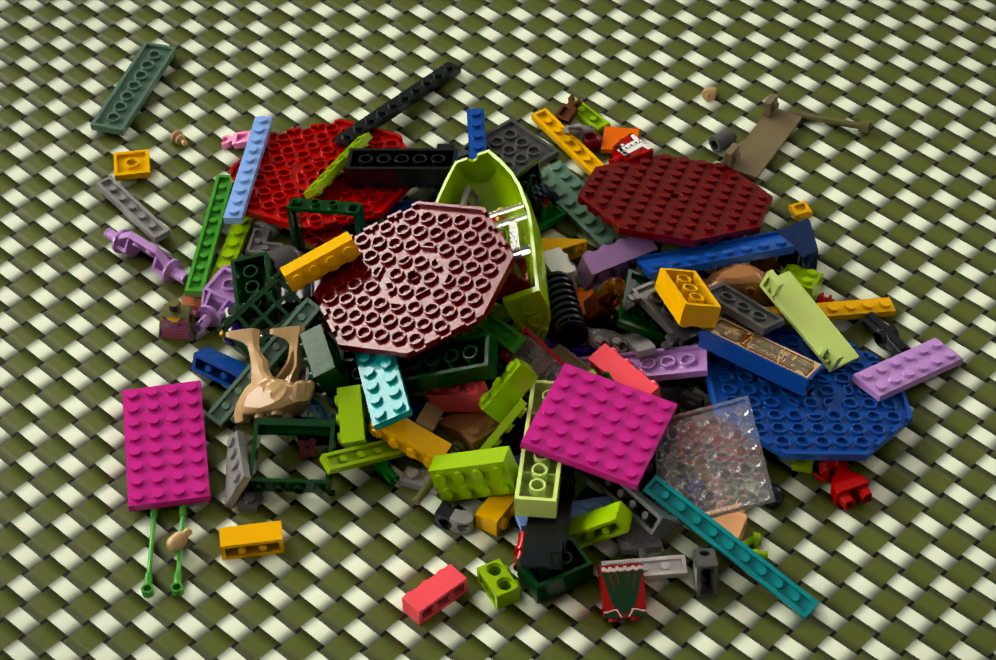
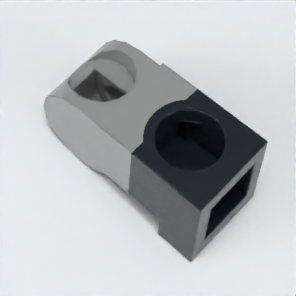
[435,499,474,535]

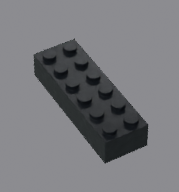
[345,148,459,188]

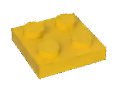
[113,149,151,181]

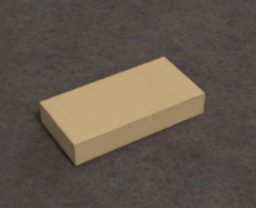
[415,402,444,433]

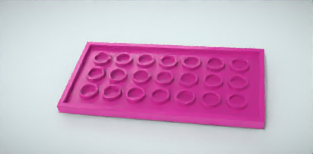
[122,380,211,512]

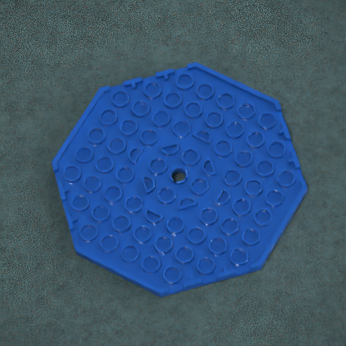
[704,329,913,461]

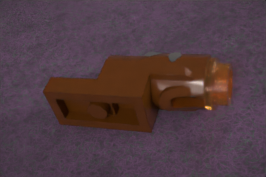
[583,276,626,328]

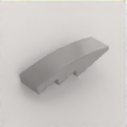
[620,331,657,359]

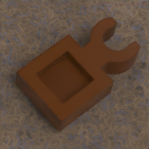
[554,94,583,125]

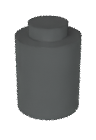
[709,128,737,153]

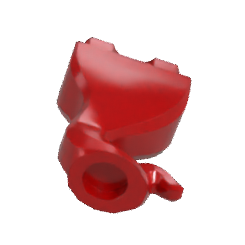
[813,460,872,510]

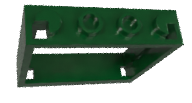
[286,197,366,254]

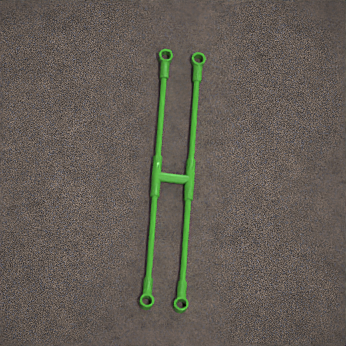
[141,504,188,598]

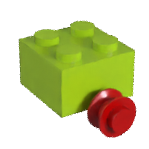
[779,264,835,303]

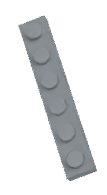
[96,175,171,243]

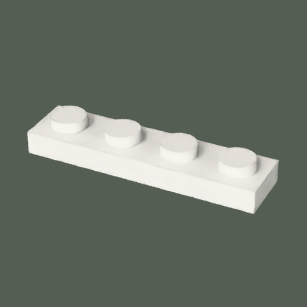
[601,554,688,580]

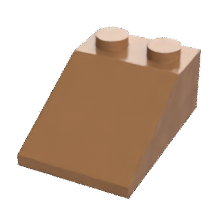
[437,412,505,451]

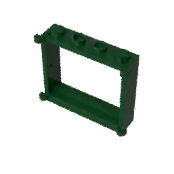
[246,417,338,496]

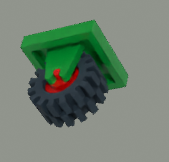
[527,183,567,232]

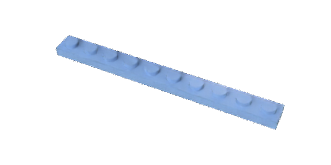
[223,116,273,224]

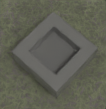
[237,490,263,514]

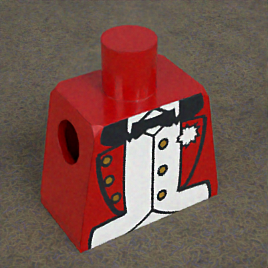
[609,133,653,164]

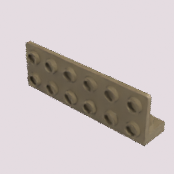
[724,93,802,180]

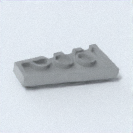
[224,430,251,509]

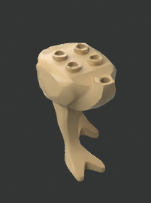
[226,326,315,425]

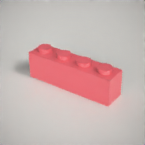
[588,343,662,398]

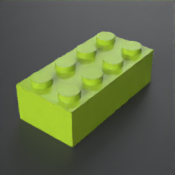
[428,446,519,501]

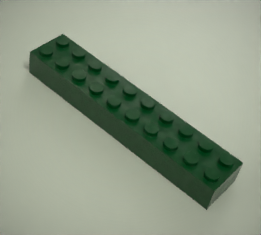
[305,332,498,411]

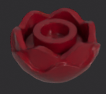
[581,132,603,151]

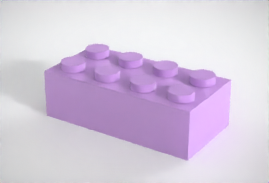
[576,237,658,291]

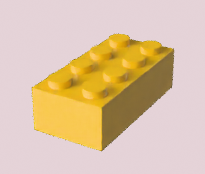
[655,268,722,329]

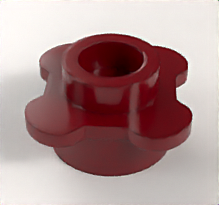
[297,438,318,459]

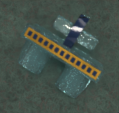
[307,392,339,420]

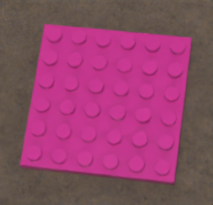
[520,363,678,491]

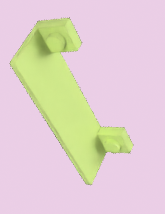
[759,269,859,372]

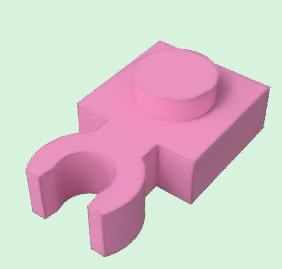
[221,130,251,149]

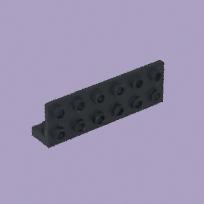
[520,465,576,570]

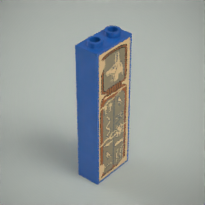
[698,315,824,396]

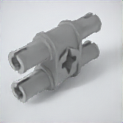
[585,327,628,352]

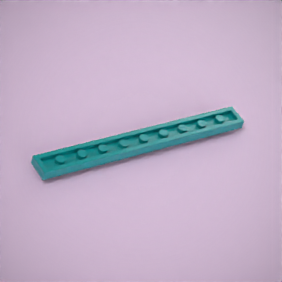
[643,475,820,620]

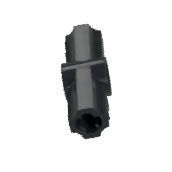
[862,312,911,356]

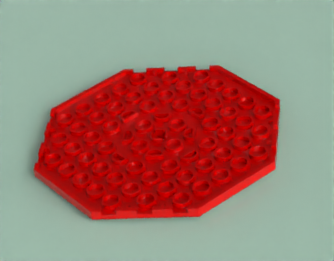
[229,119,411,234]

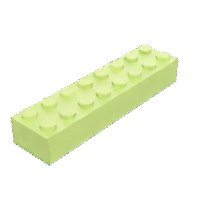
[514,380,563,519]

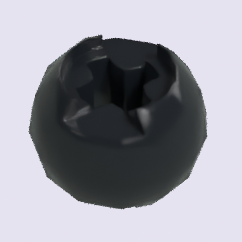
[759,483,785,509]

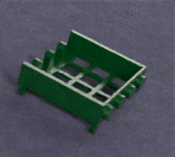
[217,271,326,372]

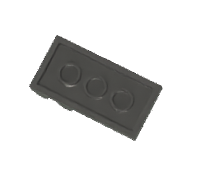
[709,282,785,336]

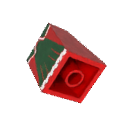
[597,563,647,622]

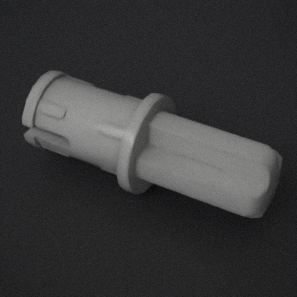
[563,124,595,138]

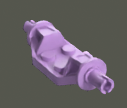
[104,227,189,285]
[193,265,235,334]

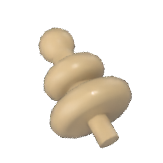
[702,87,717,102]
[170,130,188,146]

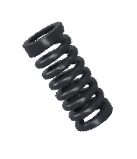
[546,271,588,348]

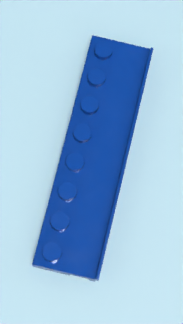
[637,231,794,280]

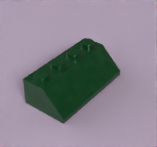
[230,251,280,330]

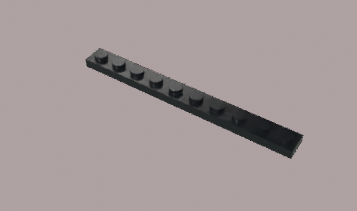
[334,62,461,148]

